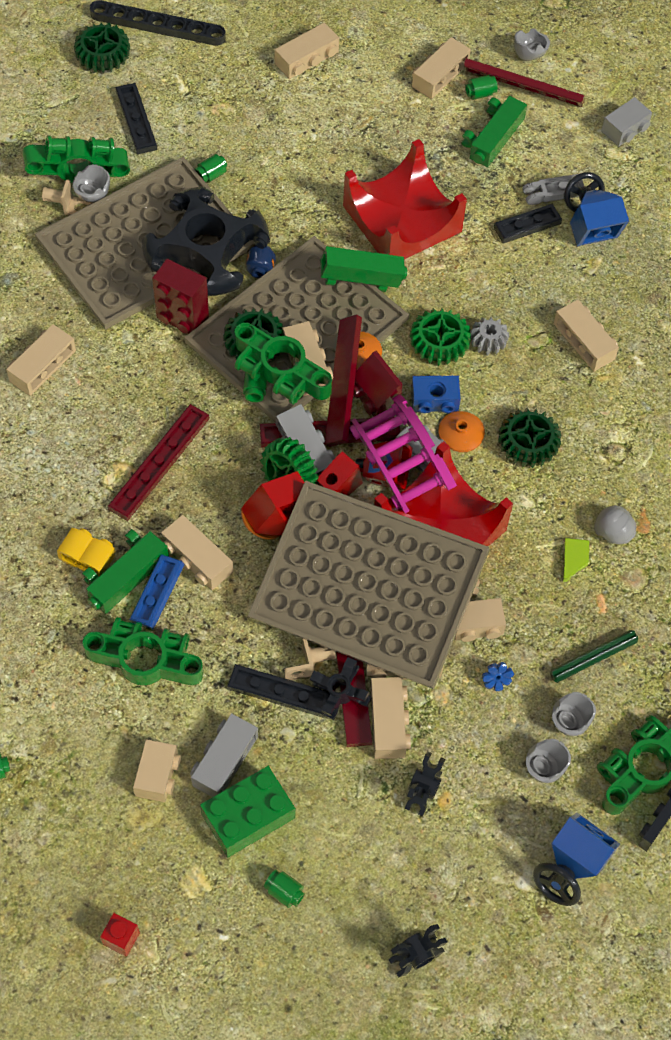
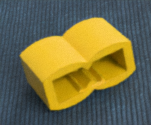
[57,528,115,577]

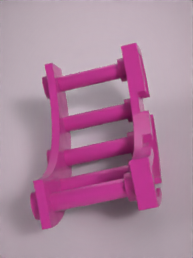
[349,394,457,513]

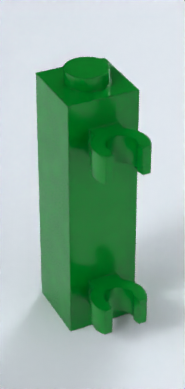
[461,96,528,168]
[320,246,408,292]
[82,529,169,614]

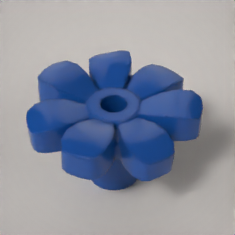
[482,662,514,692]

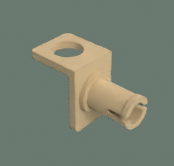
[42,180,93,216]
[284,639,336,680]

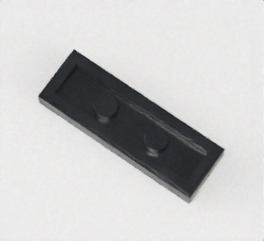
[494,203,562,244]

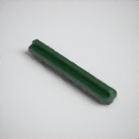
[550,630,639,683]

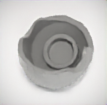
[514,28,550,61]
[73,164,110,202]
[594,505,637,544]
[552,692,596,736]
[525,739,571,783]

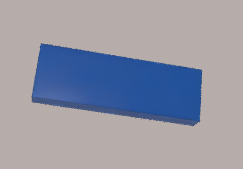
[129,554,185,630]

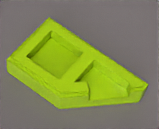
[563,538,589,582]

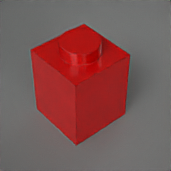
[100,913,140,957]

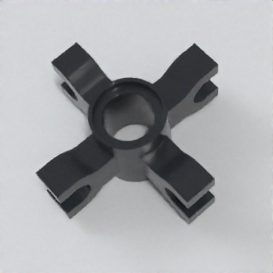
[310,657,372,721]
[404,751,446,816]
[388,924,448,978]

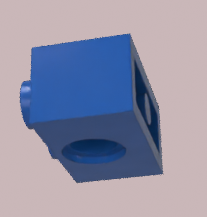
[411,375,461,413]

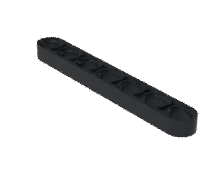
[90,0,226,46]

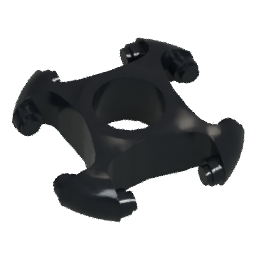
[142,187,270,296]

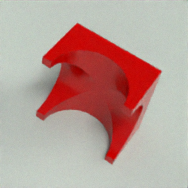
[343,139,467,260]
[374,441,513,546]

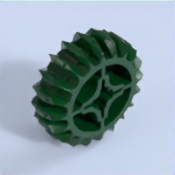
[74,22,130,73]
[223,307,284,361]
[498,407,561,468]

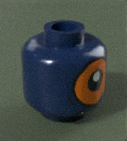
[245,246,276,279]

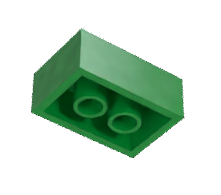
[200,765,296,858]

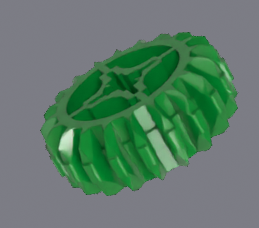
[410,307,471,366]
[260,437,319,484]

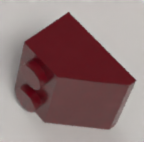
[353,350,403,417]

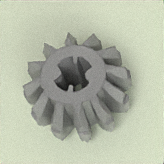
[470,316,509,356]

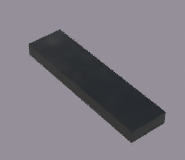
[115,83,158,155]
[227,664,330,718]

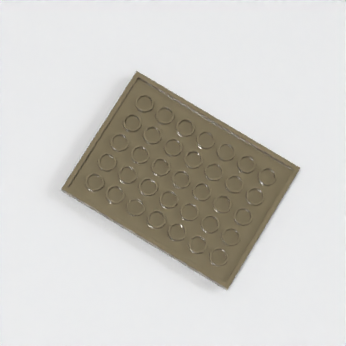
[35,156,256,330]
[184,236,409,422]
[248,481,490,689]

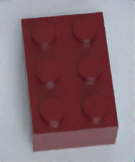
[152,259,209,334]

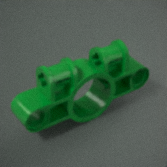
[22,135,130,183]
[235,323,332,405]
[82,617,204,686]
[596,715,671,815]

